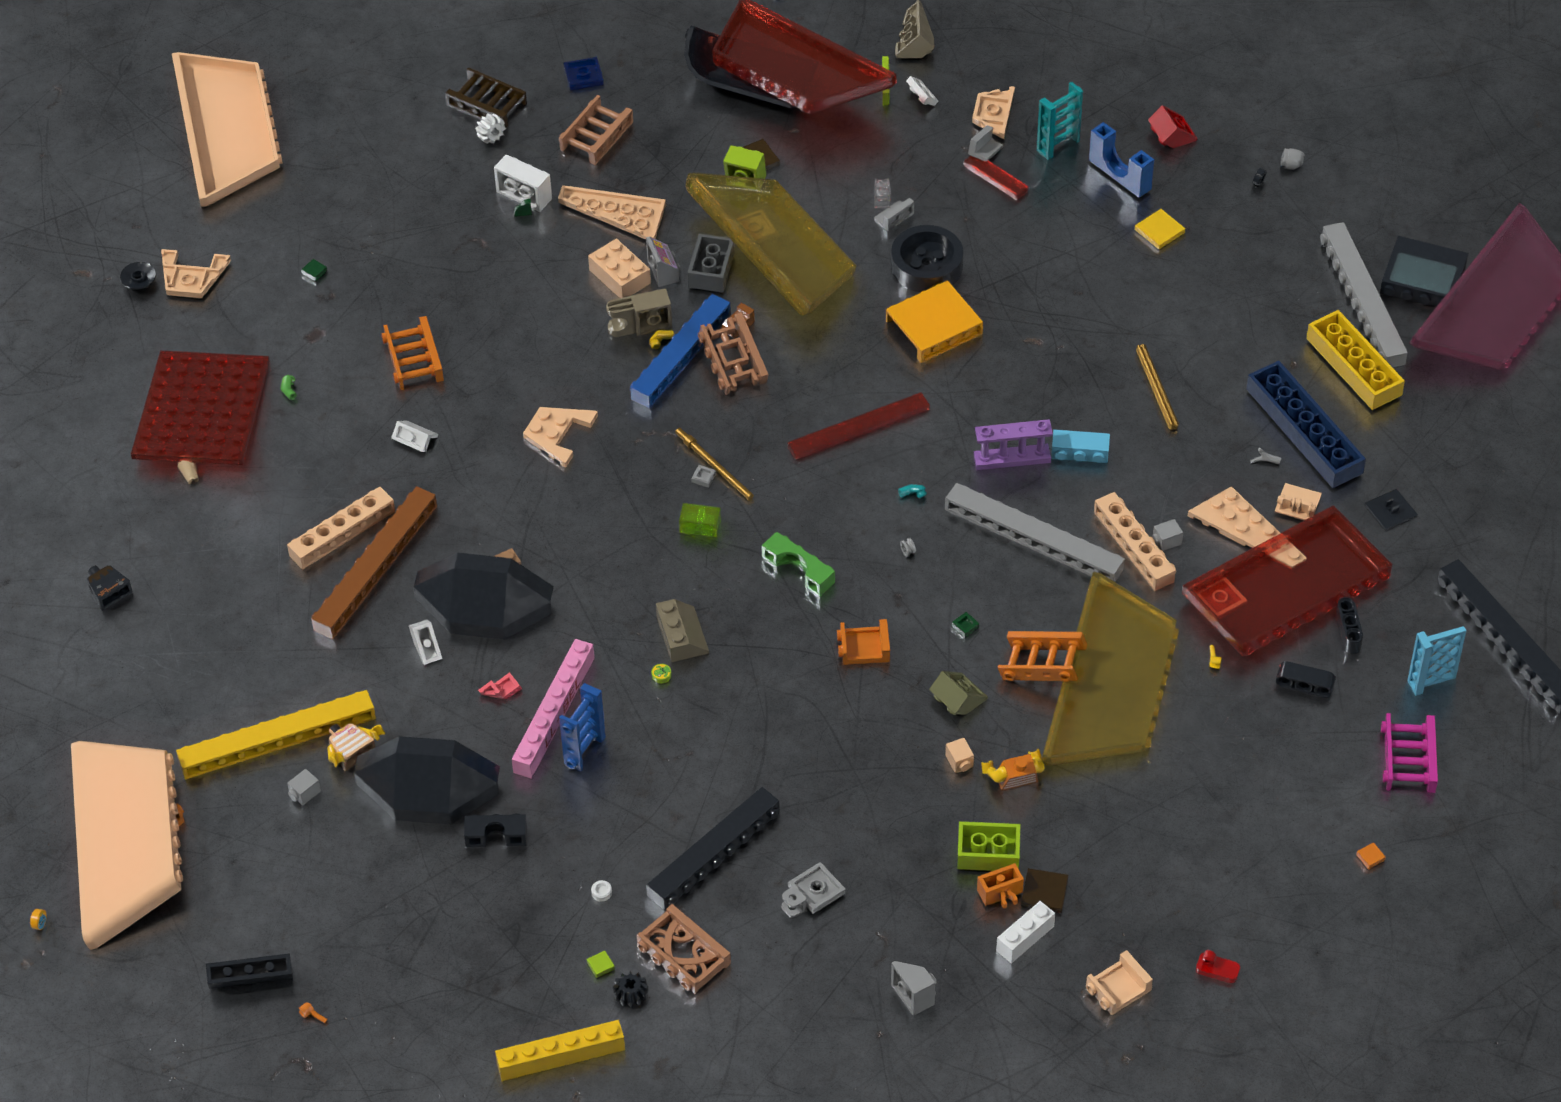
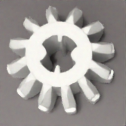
[475,113,506,144]

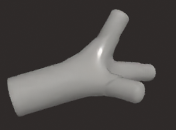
[1250,448,1281,465]

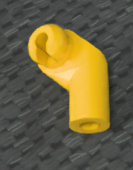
[649,330,674,349]

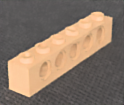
[287,487,395,570]
[1094,492,1176,591]

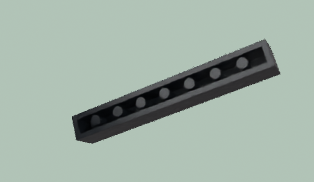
[646,787,780,910]

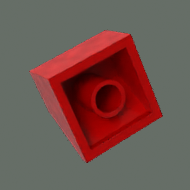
[1148,105,1198,148]

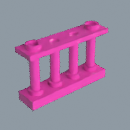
[1381,713,1438,793]

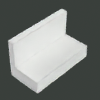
[391,421,438,452]

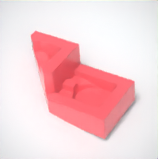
[478,672,522,699]

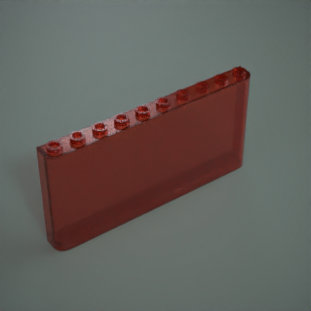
[1182,505,1393,656]

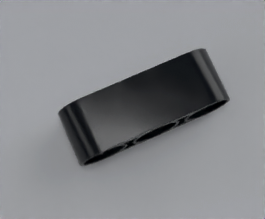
[1336,597,1363,654]
[1275,661,1336,697]

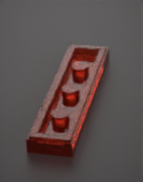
[963,156,1028,200]

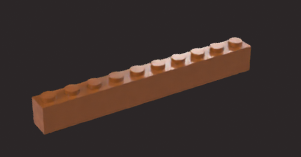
[311,486,437,639]

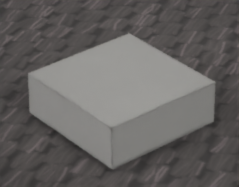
[691,465,716,488]

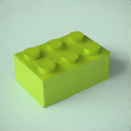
[957,821,1020,871]

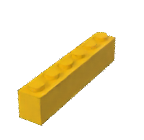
[495,1020,625,1081]

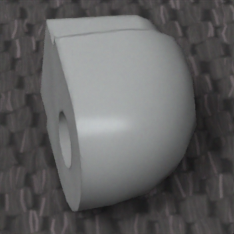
[1281,148,1305,170]

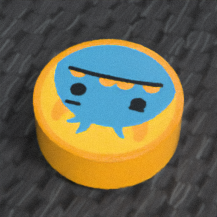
[30,909,47,930]

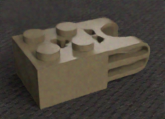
[606,288,672,337]

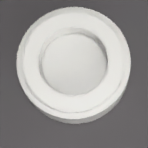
[591,880,612,902]

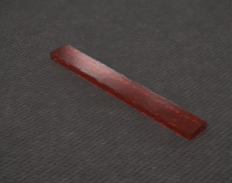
[787,392,930,459]

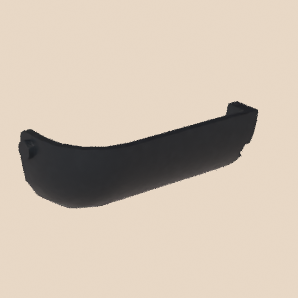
[684,25,819,108]

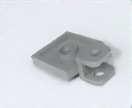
[781,862,846,918]

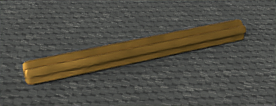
[1136,344,1179,430]

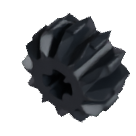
[613,971,649,1008]

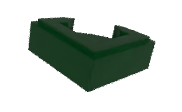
[514,199,532,217]

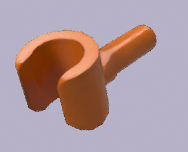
[299,1003,328,1023]

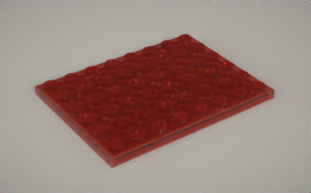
[131,350,270,465]

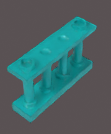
[1037,81,1083,160]

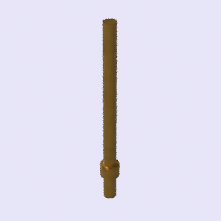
[675,428,754,500]

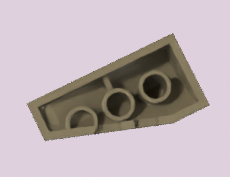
[895,0,934,58]

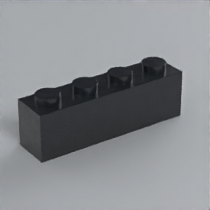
[206,953,293,989]

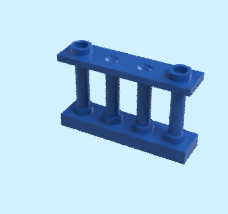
[559,683,606,771]

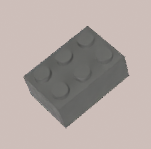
[688,234,735,292]

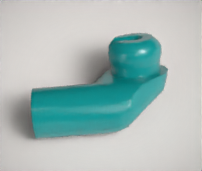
[898,484,927,498]

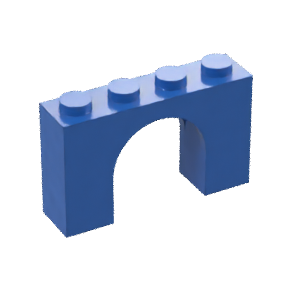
[1089,122,1154,198]

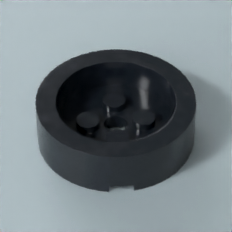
[891,225,963,292]

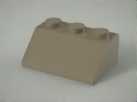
[656,599,709,662]

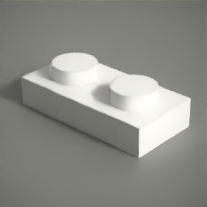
[906,76,938,106]

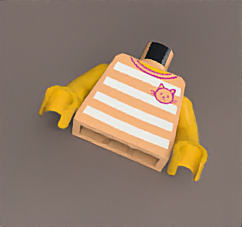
[327,724,386,771]

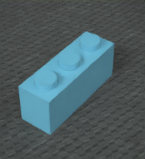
[1051,430,1110,463]

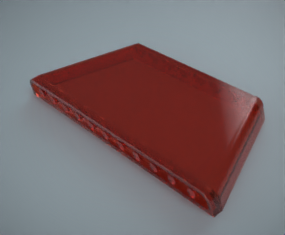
[712,0,897,114]

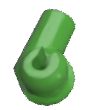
[280,375,297,400]

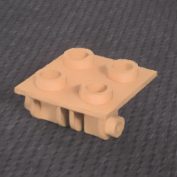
[1275,483,1322,522]

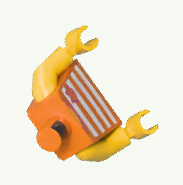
[981,749,1045,791]

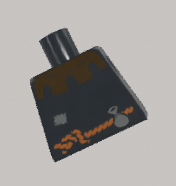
[87,565,133,611]

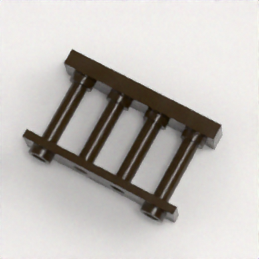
[445,67,527,128]

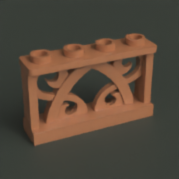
[637,904,731,994]

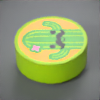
[651,664,671,684]

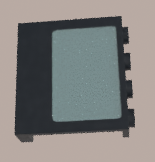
[1380,236,1469,311]

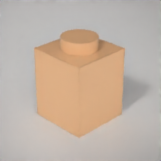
[945,738,974,773]

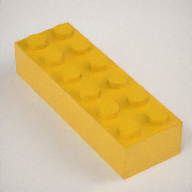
[1306,310,1405,410]

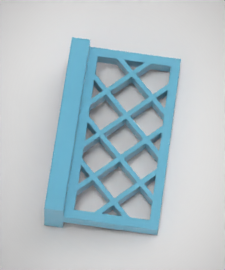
[1407,626,1466,696]

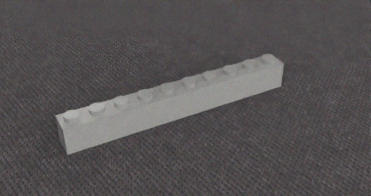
[1320,222,1408,368]
[945,483,1125,586]

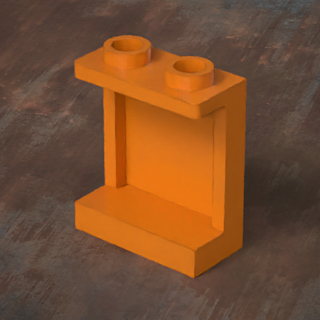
[837,619,890,665]

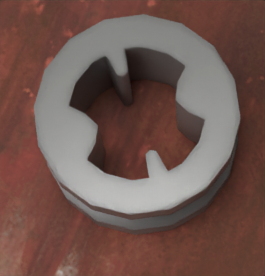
[900,538,916,557]

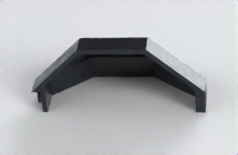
[414,553,554,640]
[354,736,500,825]

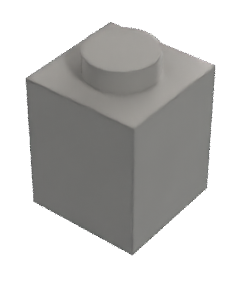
[1152,519,1183,551]
[287,769,321,806]

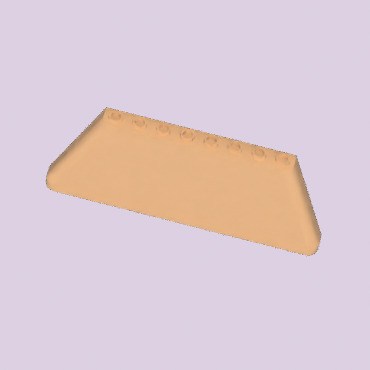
[172,52,283,207]
[71,741,183,950]

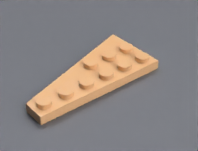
[558,185,666,239]
[1187,486,1307,571]

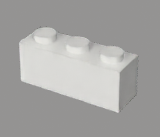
[996,901,1055,964]

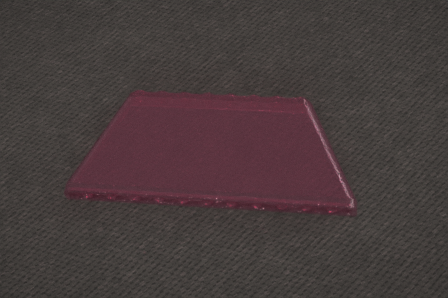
[1409,203,1561,370]

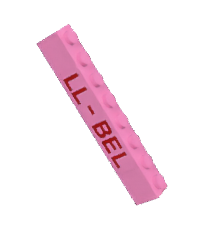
[512,639,594,779]

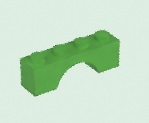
[762,532,835,596]

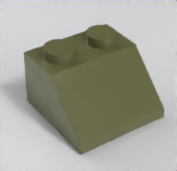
[929,671,988,715]

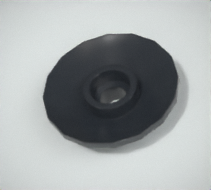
[120,262,156,290]

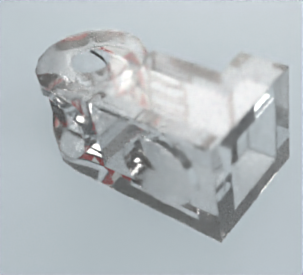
[874,179,890,208]

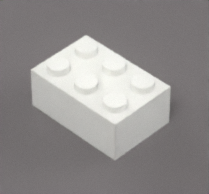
[494,155,552,212]

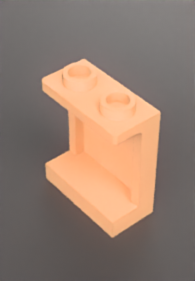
[1086,950,1153,1015]

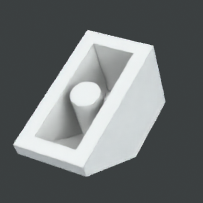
[409,620,442,665]

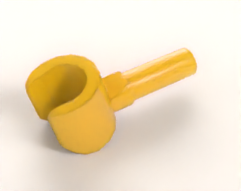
[1209,645,1222,669]

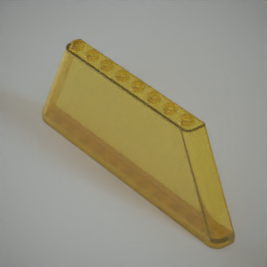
[686,173,857,316]
[1042,572,1179,766]

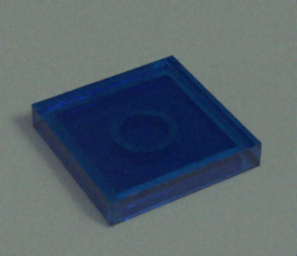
[563,57,604,90]

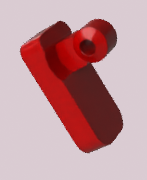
[1196,950,1240,983]

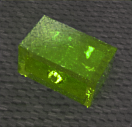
[679,503,721,537]

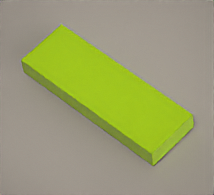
[882,56,890,105]

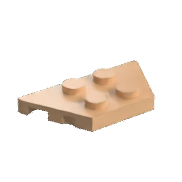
[972,86,1015,139]

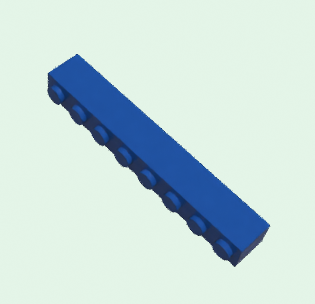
[630,294,731,408]

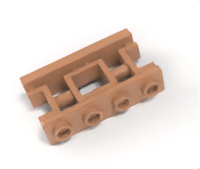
[698,312,768,395]

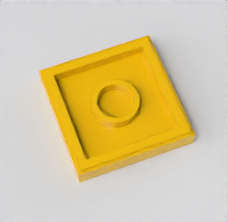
[1134,209,1186,249]

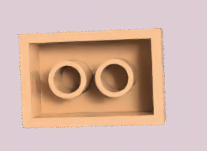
[588,238,651,298]

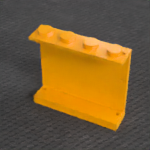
[886,280,983,363]

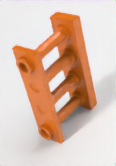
[381,316,444,390]
[998,631,1087,682]

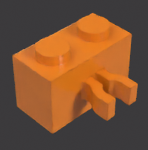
[977,863,1024,909]

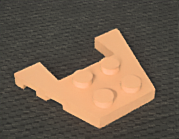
[161,249,231,298]
[523,407,598,467]

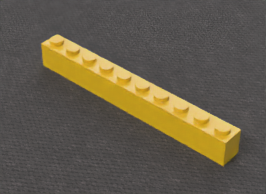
[176,690,376,780]

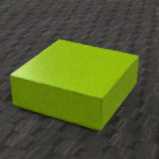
[587,951,615,978]

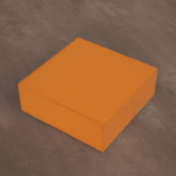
[1356,842,1386,870]

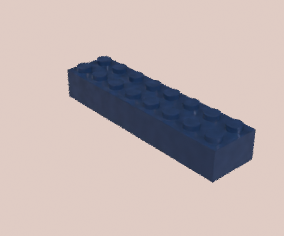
[1246,361,1366,488]

